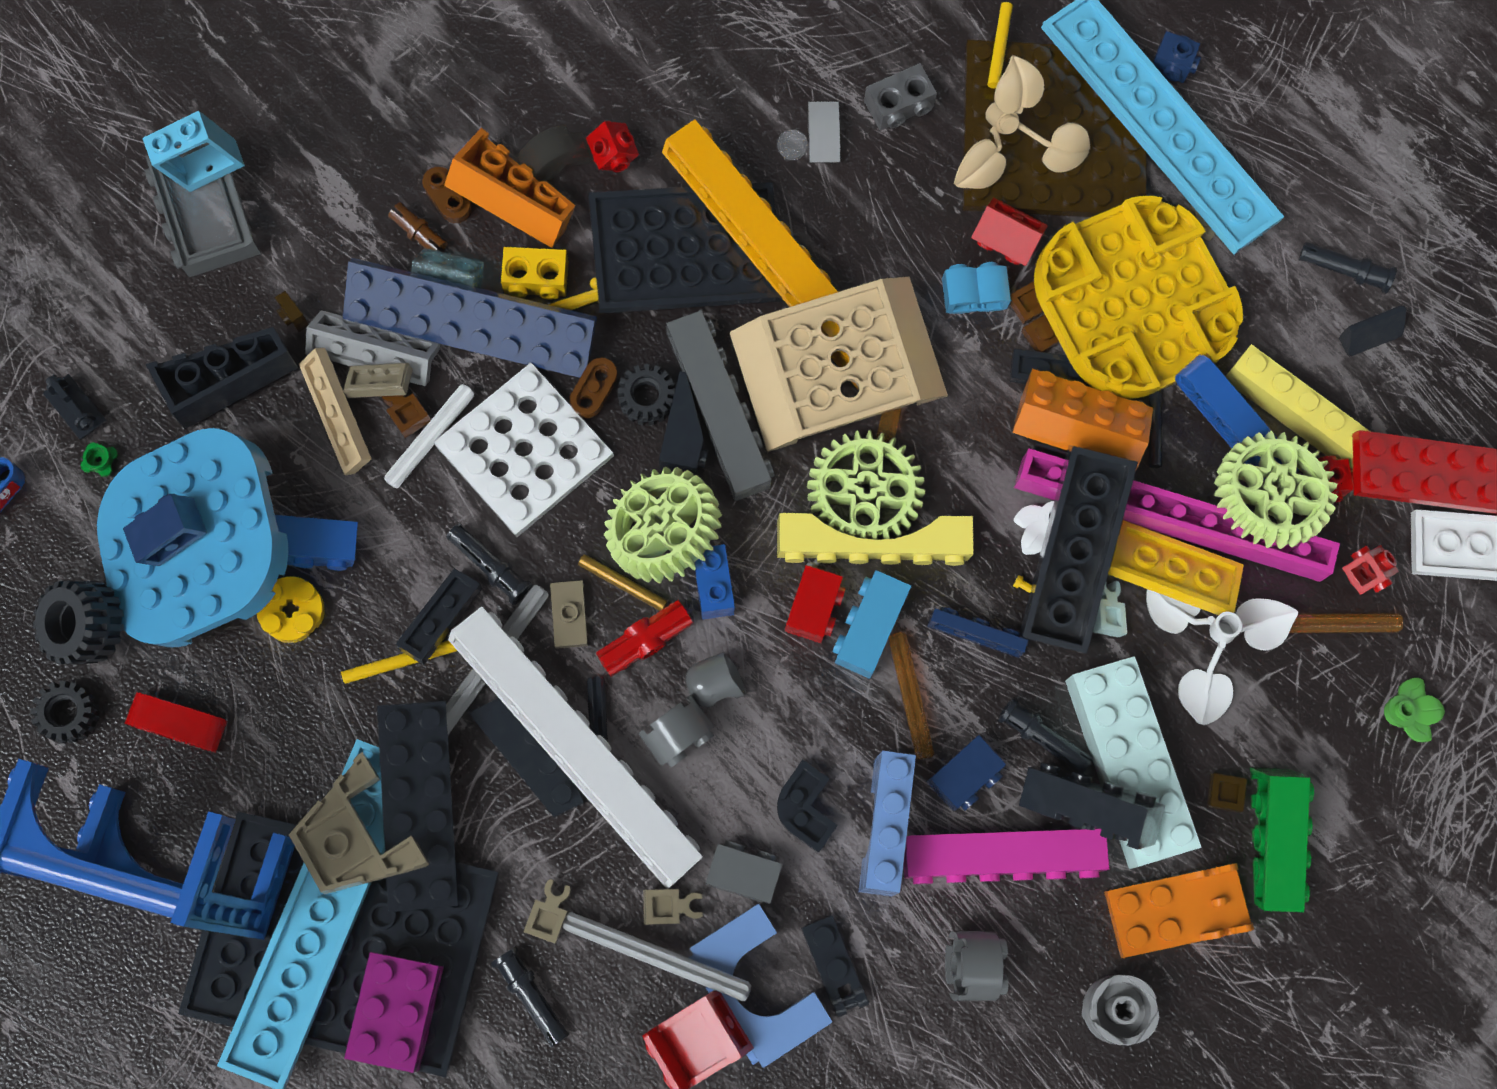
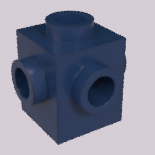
[1153,31,1201,83]

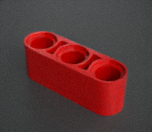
[124,692,228,753]

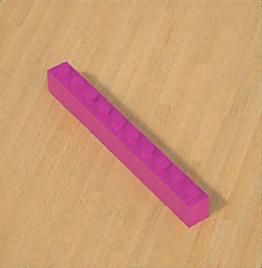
[1014,448,1340,582]

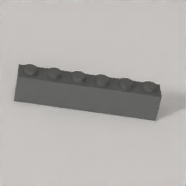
[666,310,774,501]

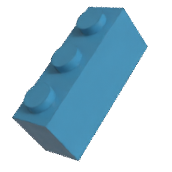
[832,570,911,679]

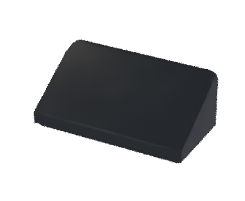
[1339,305,1406,357]

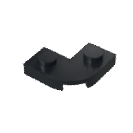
[777,759,838,853]

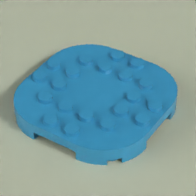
[97,428,288,648]

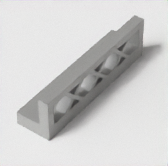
[305,310,440,386]

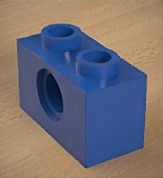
[694,544,735,620]

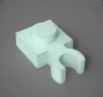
[1093,581,1127,637]

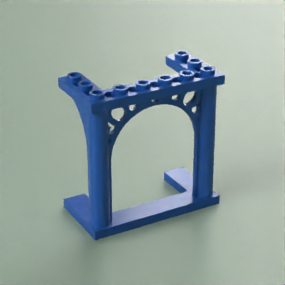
[0,759,295,940]

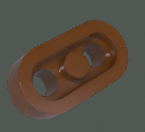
[422,167,472,223]
[570,358,617,418]

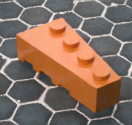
[444,127,576,248]

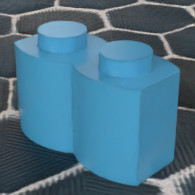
[942,262,1011,314]

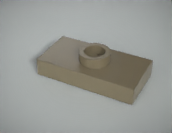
[343,363,413,398]
[550,580,588,649]

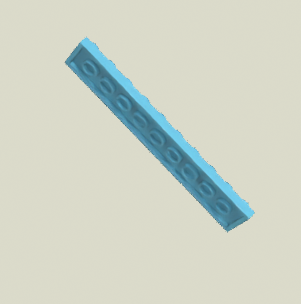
[1041,0,1284,255]
[217,739,384,1089]

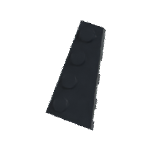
[469,698,585,818]

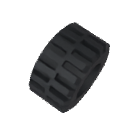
[33,581,124,664]

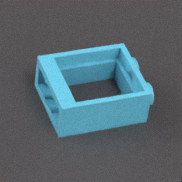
[143,111,245,192]

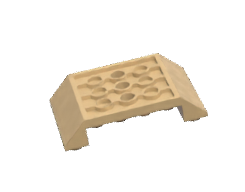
[730,277,948,452]

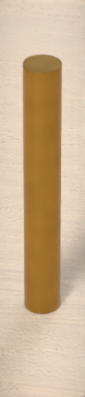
[578,554,668,611]

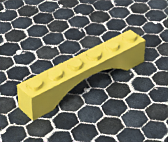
[777,513,973,566]

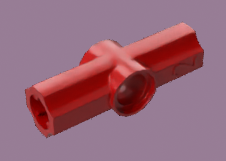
[596,600,693,677]

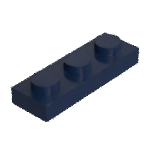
[927,607,1028,658]

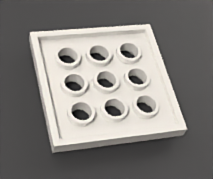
[434,363,614,537]

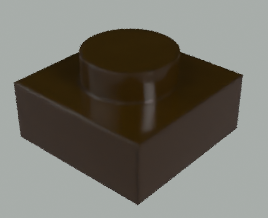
[274,291,309,332]
[1207,773,1247,813]

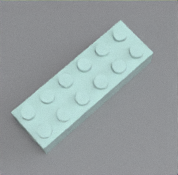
[1065,656,1201,869]

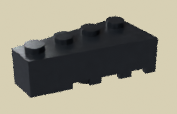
[1019,762,1166,850]

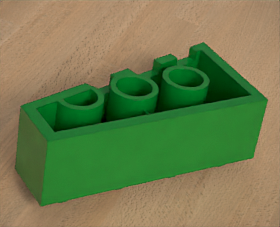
[1250,767,1314,912]

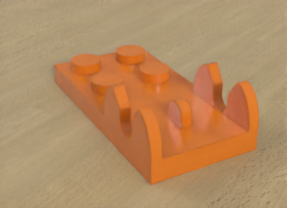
[1104,863,1255,958]

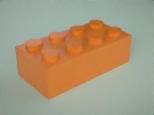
[1013,368,1153,472]

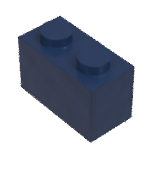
[123,494,207,566]
[927,735,1006,812]

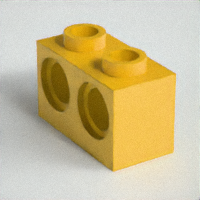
[501,247,568,299]

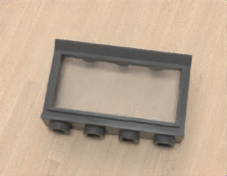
[144,142,261,278]

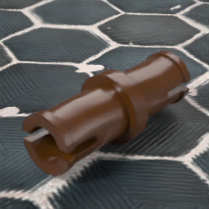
[388,202,448,258]

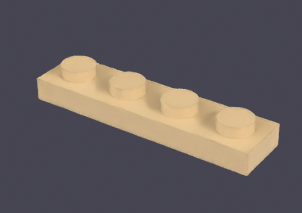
[299,348,371,475]

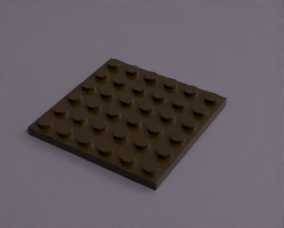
[962,39,1146,217]

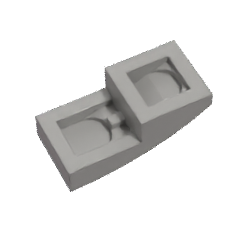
[808,102,840,163]

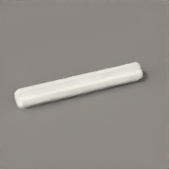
[384,384,474,488]

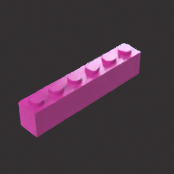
[903,829,1109,884]

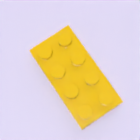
[1108,520,1244,615]

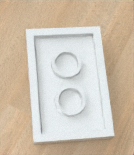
[1411,510,1497,581]

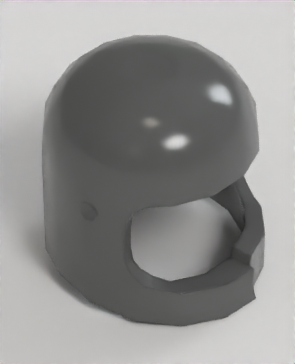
[686,652,746,708]

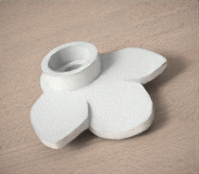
[1014,501,1054,555]

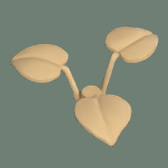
[954,55,1090,189]

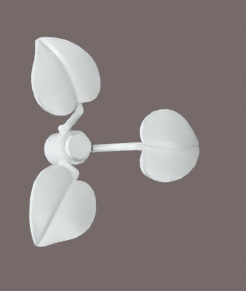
[1146,589,1298,725]

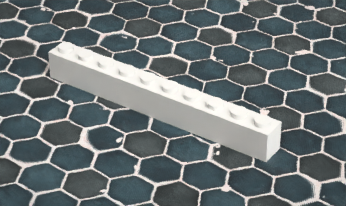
[448,607,703,889]

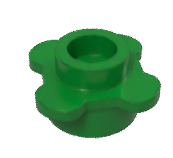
[80,442,118,477]

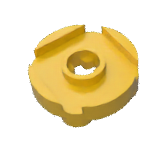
[257,577,325,643]

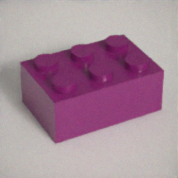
[344,952,444,1073]

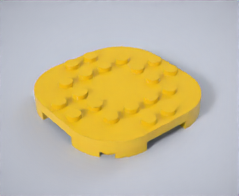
[1034,196,1243,399]

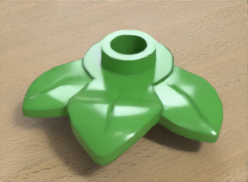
[1384,678,1445,742]

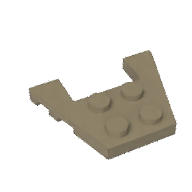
[289,752,429,894]

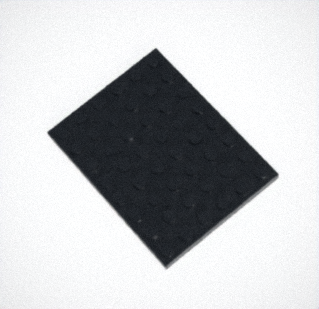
[178,811,500,1077]

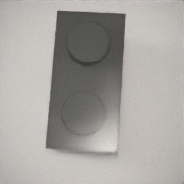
[706,841,782,905]

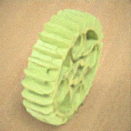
[807,430,925,540]
[1214,431,1338,549]
[604,467,722,583]

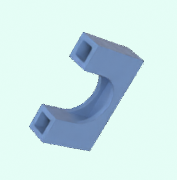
[859,751,916,897]
[689,904,832,1068]

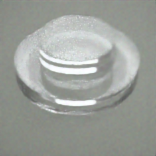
[777,130,808,160]

